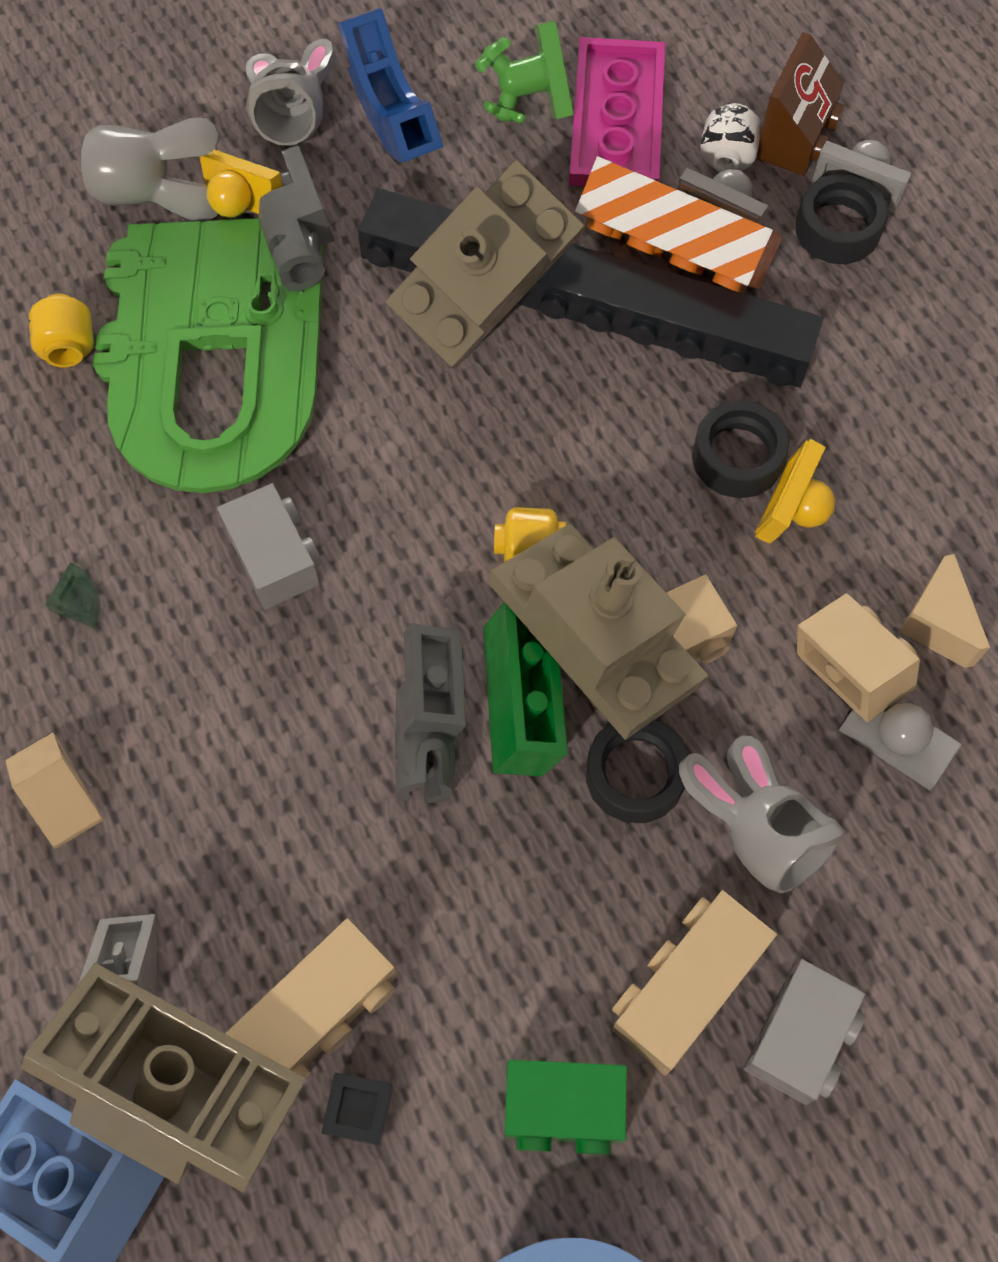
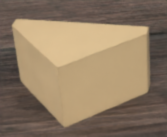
[900,554,990,668]
[5,733,104,849]

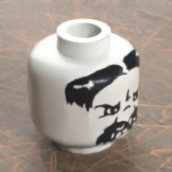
[700,103,762,172]

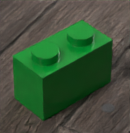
[504,1060,627,1155]

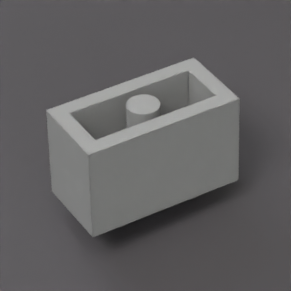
[216,483,322,610]
[743,959,866,1105]

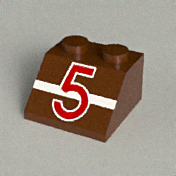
[756,32,845,176]

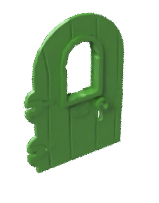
[93,218,324,493]

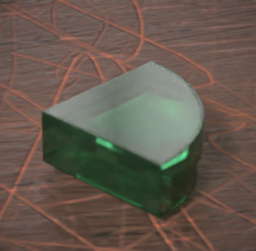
[45,562,100,628]

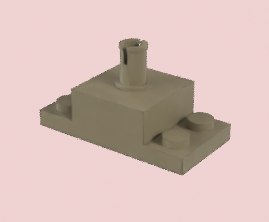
[385,159,586,369]
[487,524,709,740]
[21,963,306,1193]

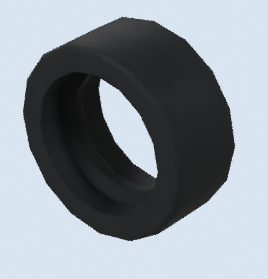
[796,174,888,265]
[692,400,790,499]
[586,719,689,824]

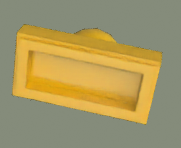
[199,149,283,217]
[755,439,836,544]

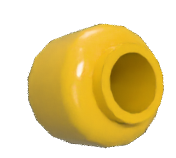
[28,294,94,368]
[494,507,566,562]

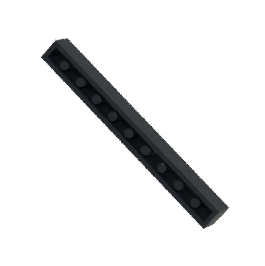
[357,188,824,388]

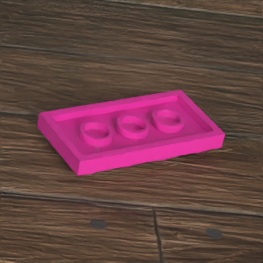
[569,37,665,187]

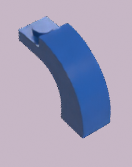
[337,8,444,162]

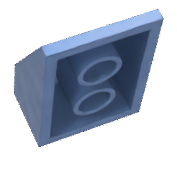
[0,1079,164,1262]

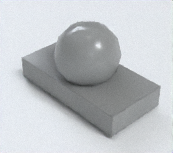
[812,140,912,213]
[678,168,769,225]
[839,703,962,791]

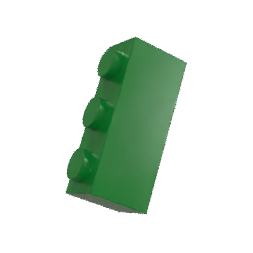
[483,602,568,777]

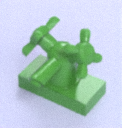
[475,21,573,123]

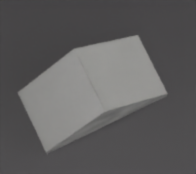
[78,914,157,996]

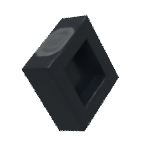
[321,1072,394,1146]

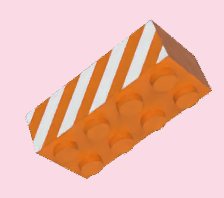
[575,156,783,294]

